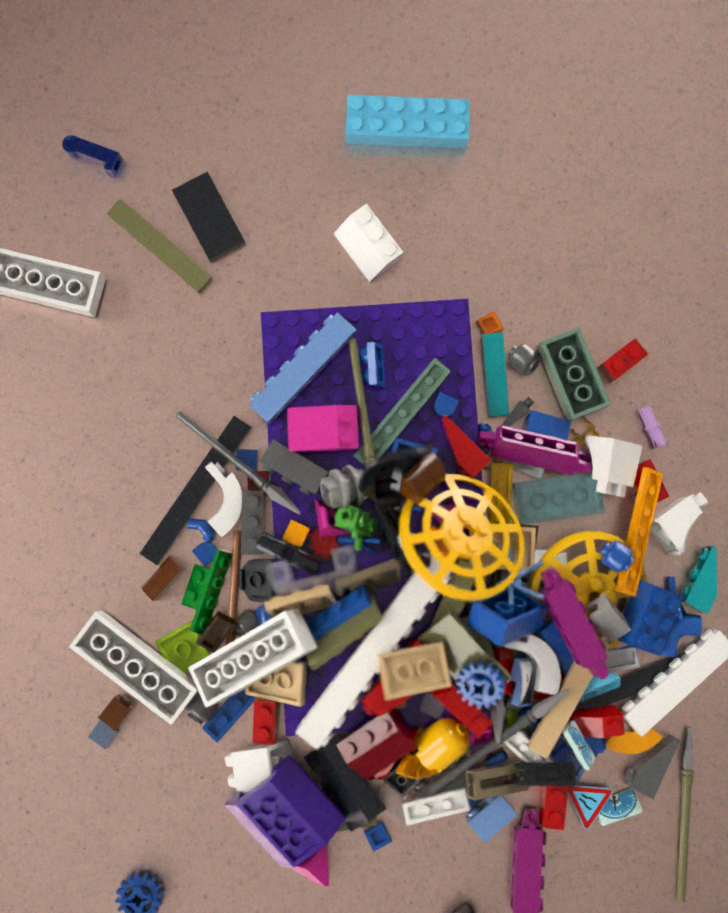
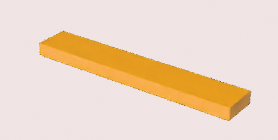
[615,468,663,598]

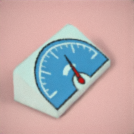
[562,721,595,770]
[598,788,643,826]

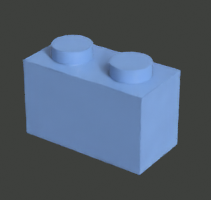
[466,795,517,843]

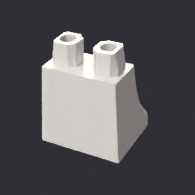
[585,435,643,497]
[651,493,708,556]
[225,739,292,792]

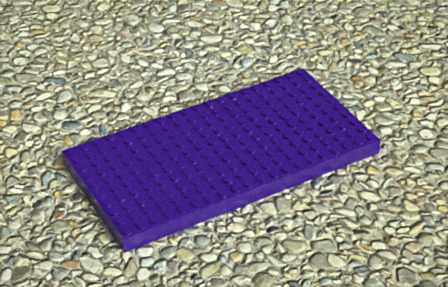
[261,299,493,736]

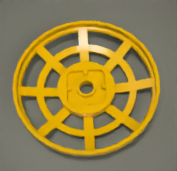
[399,474,524,601]
[528,531,647,650]

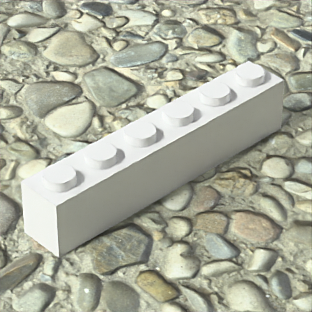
[621,629,728,736]

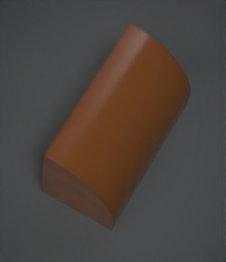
[400,451,446,505]
[141,555,186,601]

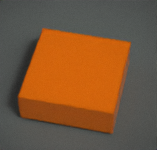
[476,311,504,334]

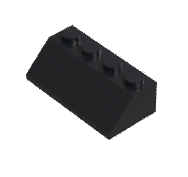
[304,733,387,832]

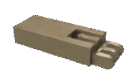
[466,761,533,800]

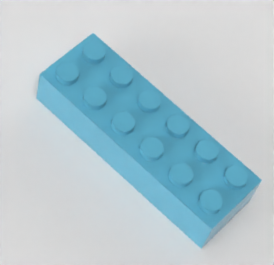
[346,95,470,149]

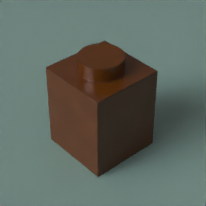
[98,694,135,731]

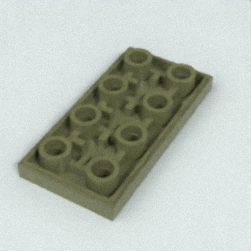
[306,586,383,670]
[418,611,511,690]

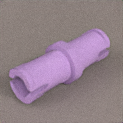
[638,405,667,449]

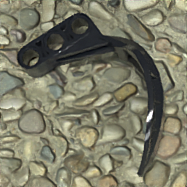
[358,445,433,575]

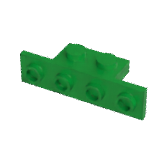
[181,550,232,633]

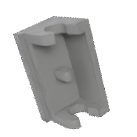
[587,593,631,643]

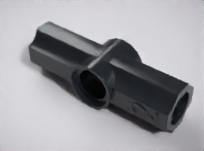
[256,531,323,576]

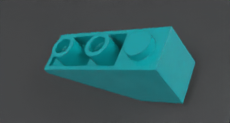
[679,546,717,614]

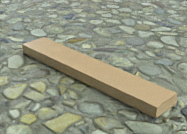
[527,635,611,759]

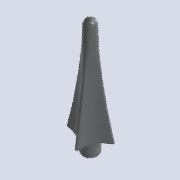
[501,397,534,427]

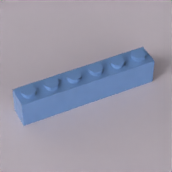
[249,312,356,425]

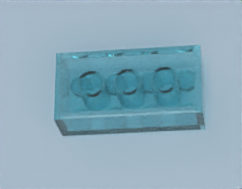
[512,472,605,524]

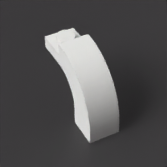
[205,462,242,537]
[504,635,561,695]

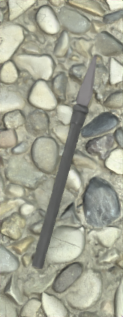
[176,411,301,514]
[427,689,569,795]

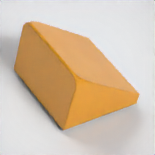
[282,520,310,548]

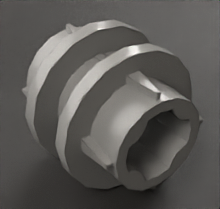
[320,465,369,509]

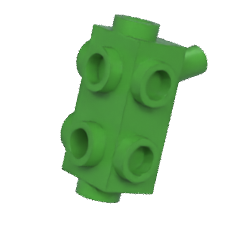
[335,506,378,551]

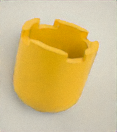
[414,717,469,773]

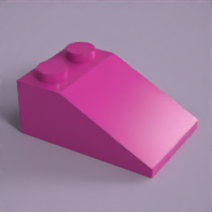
[287,405,359,452]

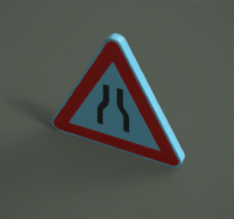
[568,785,613,830]

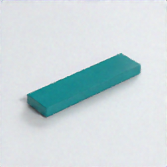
[482,333,509,417]

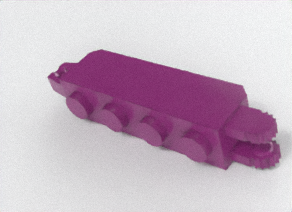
[477,425,592,475]
[540,567,610,680]
[510,808,547,913]

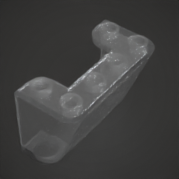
[265,545,359,597]

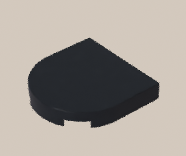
[238,559,277,602]

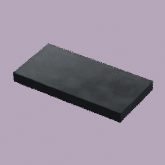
[172,171,246,262]

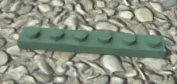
[354,358,451,467]

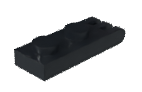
[515,763,576,786]

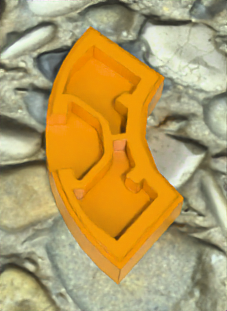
[605,728,663,754]
[396,753,438,779]

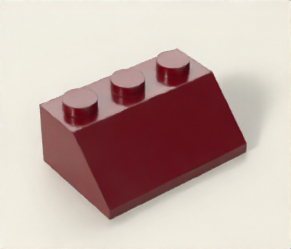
[336,708,419,780]

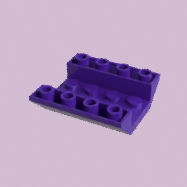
[224,755,346,868]

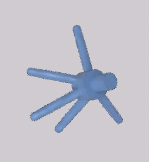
[497,548,544,606]

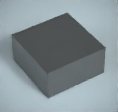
[383,757,421,797]

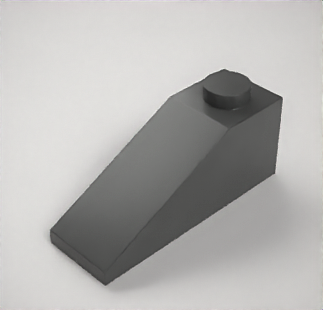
[625,735,680,799]

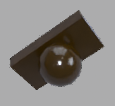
[196,611,237,653]

